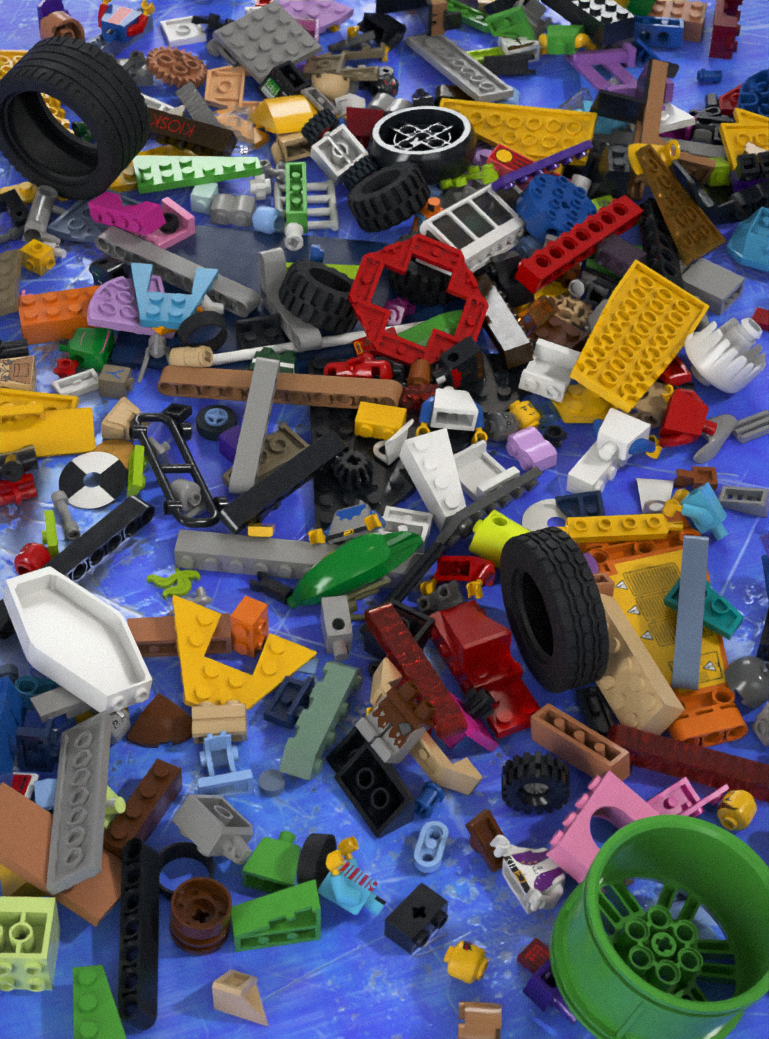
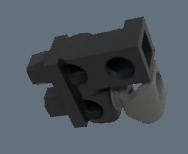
[693,112,733,146]

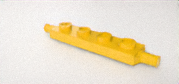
[557,513,683,543]

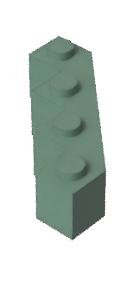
[279,660,364,780]

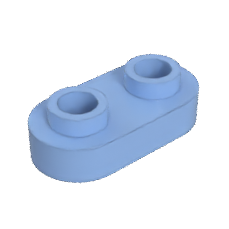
[413,821,449,873]

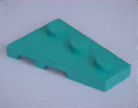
[664,578,744,640]

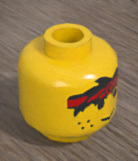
[444,940,489,984]

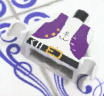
[490,835,567,915]

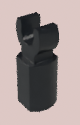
[249,571,294,605]

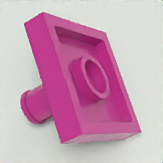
[441,692,499,753]

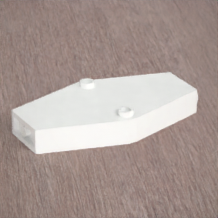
[3,566,152,714]

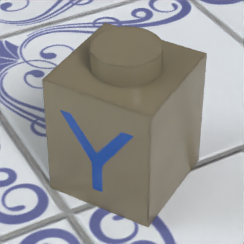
[98,364,135,399]

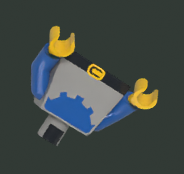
[308,499,386,545]

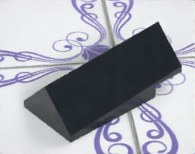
[326,726,415,838]

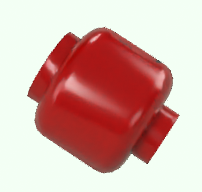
[14,543,51,575]

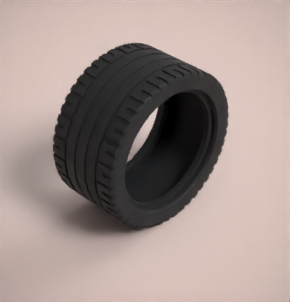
[0,36,150,200]

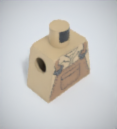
[0,356,37,392]

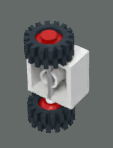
[301,108,379,191]

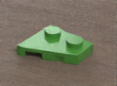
[485,6,535,40]

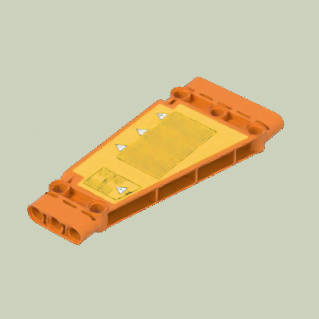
[576,511,748,752]

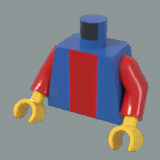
[98,0,155,43]

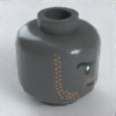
[484,412,520,442]

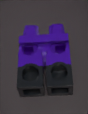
[729,151,769,194]

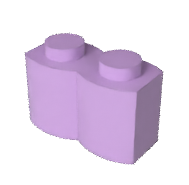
[506,426,557,471]

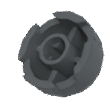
[724,656,769,709]

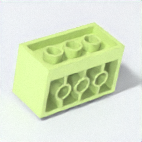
[0,896,61,992]

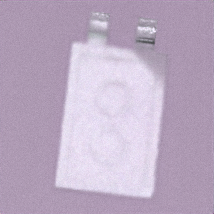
[212,105,255,157]

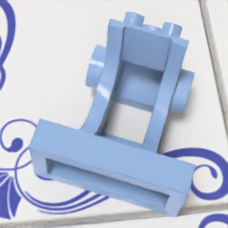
[197,731,254,799]

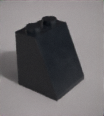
[586,145,630,200]

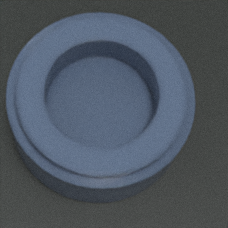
[258,769,286,797]

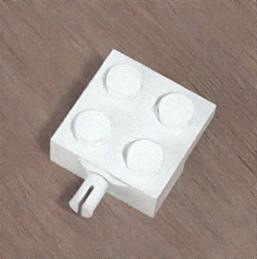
[378,506,434,553]

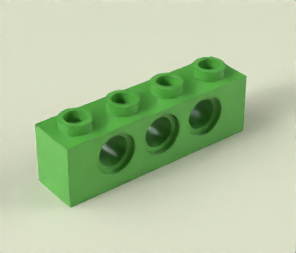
[285,162,308,234]

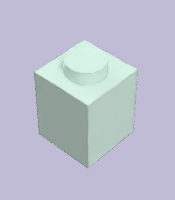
[190,183,218,214]

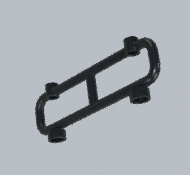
[129,413,228,528]

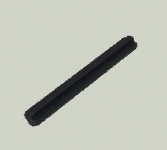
[359,541,446,637]

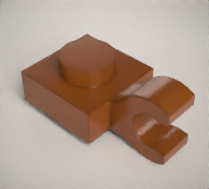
[674,466,718,491]

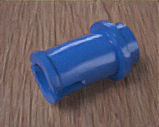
[697,68,723,84]

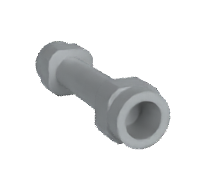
[51,490,81,541]

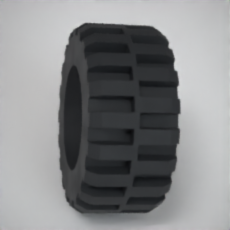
[347,161,431,233]
[388,230,467,306]
[278,260,358,333]

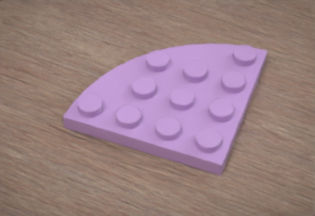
[277,0,354,36]
[87,275,175,339]

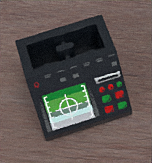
[257,60,311,99]

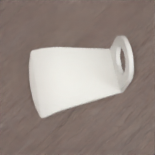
[373,418,414,465]
[636,478,674,514]

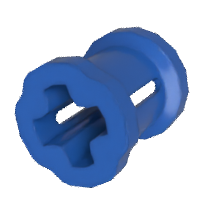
[414,782,445,819]

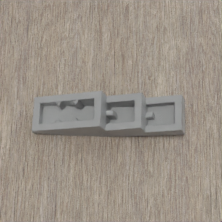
[30,687,99,723]

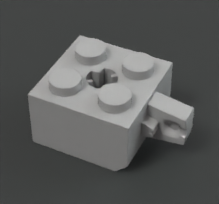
[172,794,253,865]

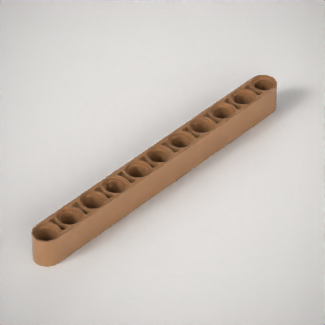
[157,365,403,409]

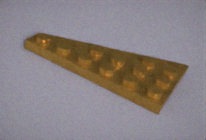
[635,144,727,266]

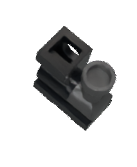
[568,266,620,307]

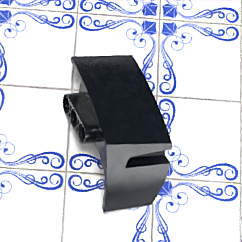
[672,159,769,224]

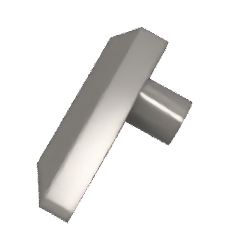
[148,436,171,464]

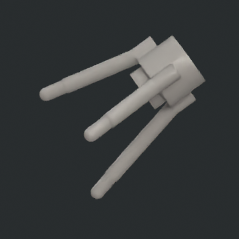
[137,334,170,384]

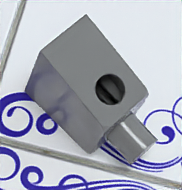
[320,595,353,661]

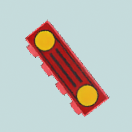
[486,143,570,191]

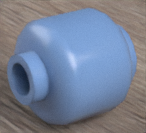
[516,234,543,260]

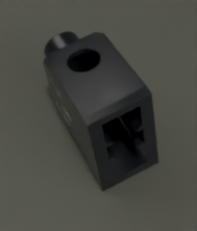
[89,256,129,286]

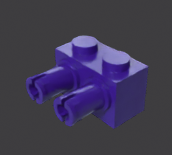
[522,959,577,1025]

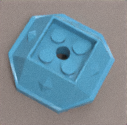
[725,207,769,273]

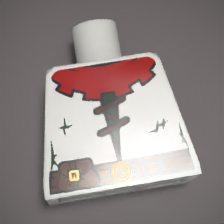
[498,36,540,63]

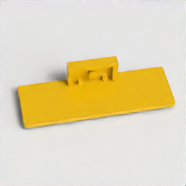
[0,401,95,458]

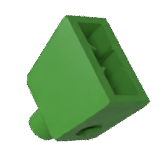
[242,831,301,894]

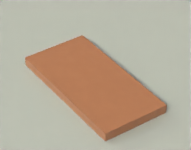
[0,782,122,927]

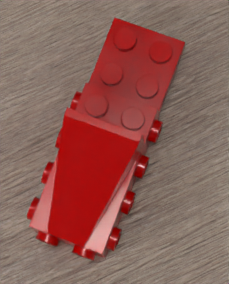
[429,599,541,739]

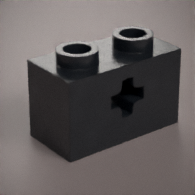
[384,882,448,954]

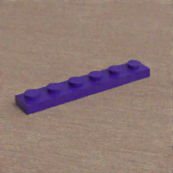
[491,139,593,192]

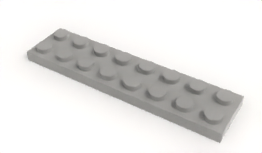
[406,34,514,102]
[46,710,112,895]

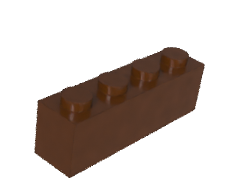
[103,758,183,860]

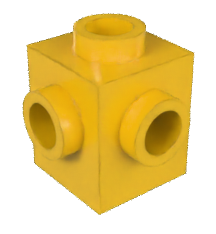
[20,239,56,276]

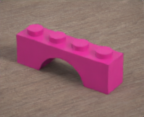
[88,191,166,235]

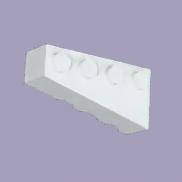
[399,428,466,532]

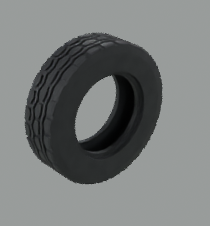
[500,526,609,693]

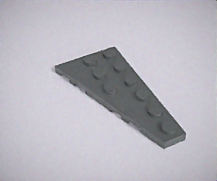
[435,466,543,552]

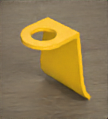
[628,140,680,176]

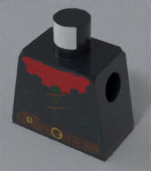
[431,336,486,390]

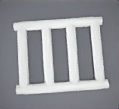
[273,179,339,233]

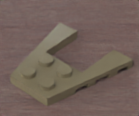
[302,42,386,81]

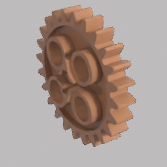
[146,46,208,88]

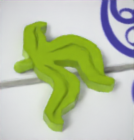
[146,568,201,599]

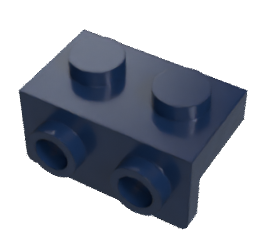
[263,675,315,730]

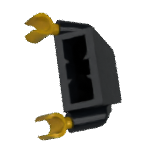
[347,12,406,62]

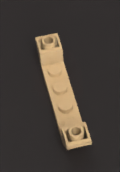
[370,657,483,795]

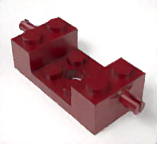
[709,0,743,60]

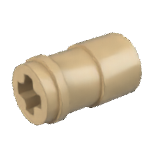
[169,346,213,368]

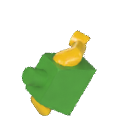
[538,25,597,56]

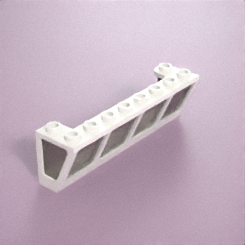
[416,183,530,276]

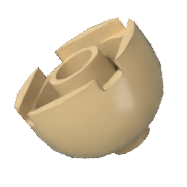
[311,74,350,106]

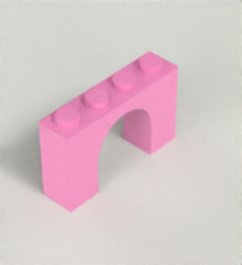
[546,770,660,894]

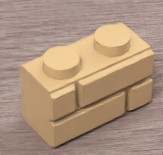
[192,700,248,744]

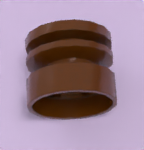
[170,877,232,956]

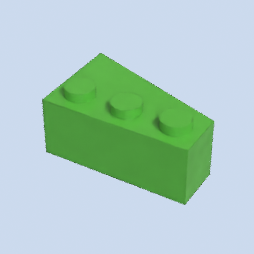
[231,879,321,952]

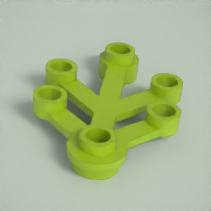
[437,163,499,190]

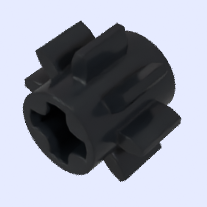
[463,687,496,720]

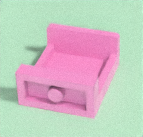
[128,197,195,249]

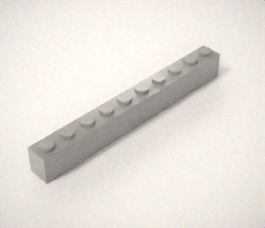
[174,529,424,592]

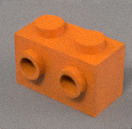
[230,595,269,658]

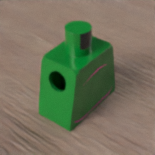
[59,328,115,373]

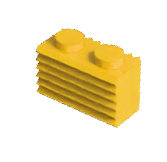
[355,401,407,441]

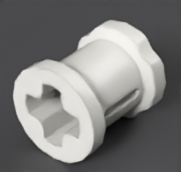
[285,223,304,251]

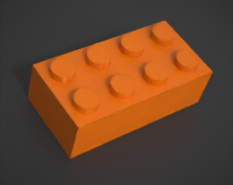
[18,285,103,345]

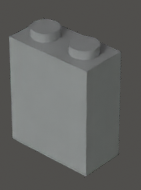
[682,257,745,316]

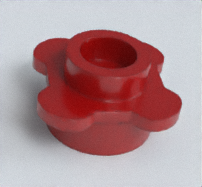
[53,358,79,378]

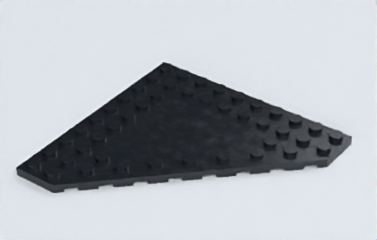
[308,353,533,531]

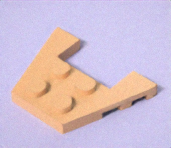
[204,65,262,117]

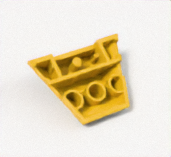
[247,94,319,134]

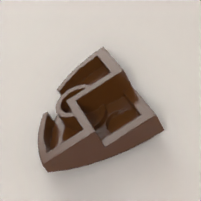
[126,693,193,748]

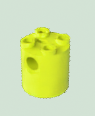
[468,510,531,570]

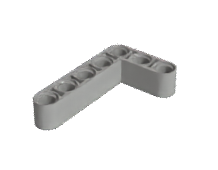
[258,247,323,353]

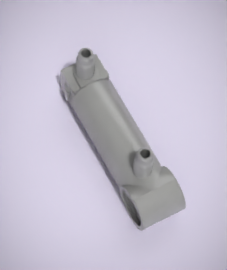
[22,185,66,245]

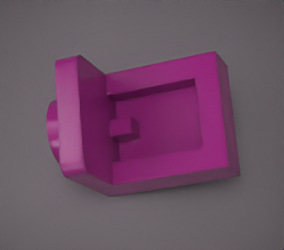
[384,297,416,326]

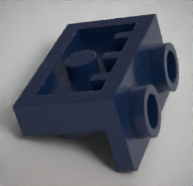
[15,718,60,773]

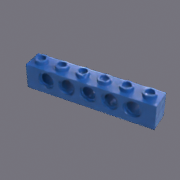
[570,15,684,49]

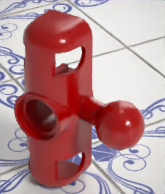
[323,352,393,380]

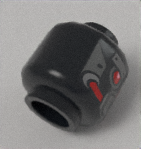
[370,73,399,98]

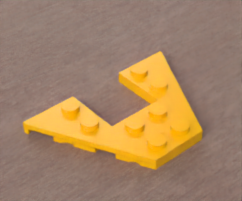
[171,595,317,711]

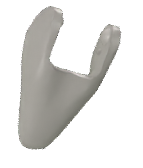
[693,414,737,464]

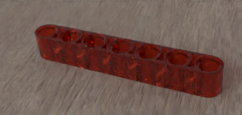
[364,602,467,740]
[606,724,769,803]

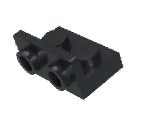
[236,314,285,350]

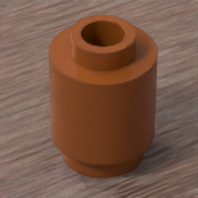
[407,359,433,393]

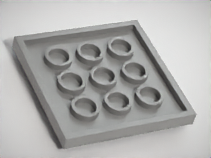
[214,0,322,84]

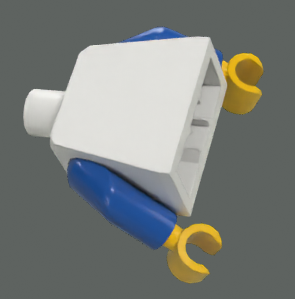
[415,386,488,445]
[593,408,662,460]

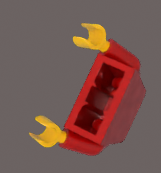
[649,384,717,448]
[420,556,496,599]

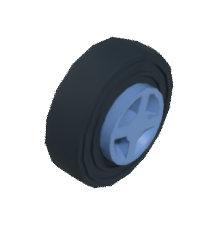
[196,405,237,441]

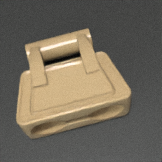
[101,397,151,441]

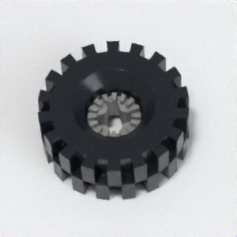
[501,752,570,815]

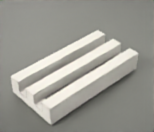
[51,368,99,396]

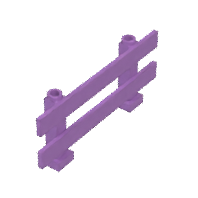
[564,42,674,111]

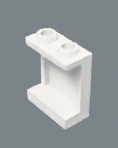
[518,338,581,403]
[453,440,520,501]

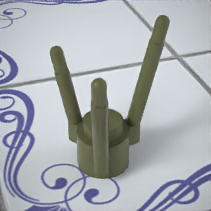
[347,578,390,621]

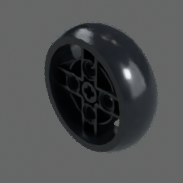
[368,106,477,186]

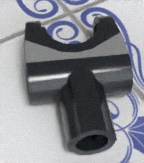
[0,444,39,482]

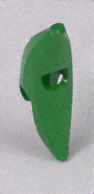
[286,531,423,609]

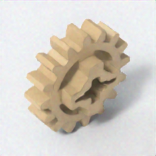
[545,294,593,329]

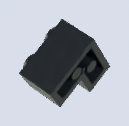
[488,250,535,309]

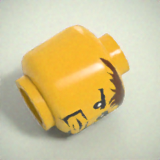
[716,790,757,831]

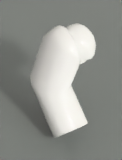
[199,294,224,314]

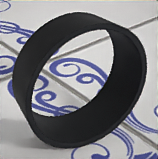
[178,311,228,352]
[297,833,337,896]
[159,842,214,900]

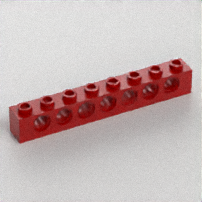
[514,195,644,294]

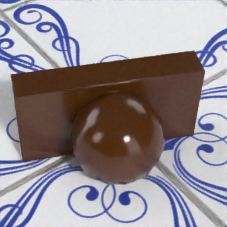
[465,809,504,872]

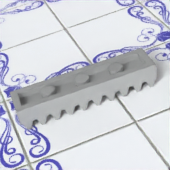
[175,81,222,127]

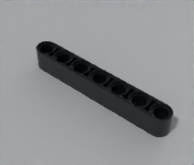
[217,430,349,535]
[118,838,160,1031]

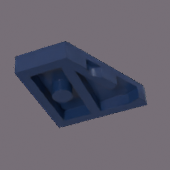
[555,490,605,518]

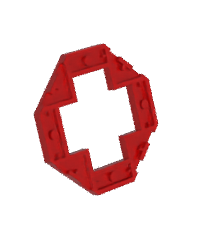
[348,234,489,367]

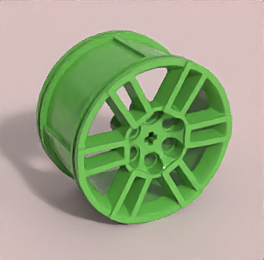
[549,815,769,1039]

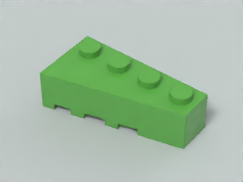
[73,965,127,1039]

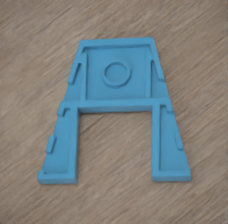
[131,263,218,329]

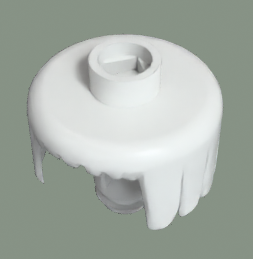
[684,317,766,394]

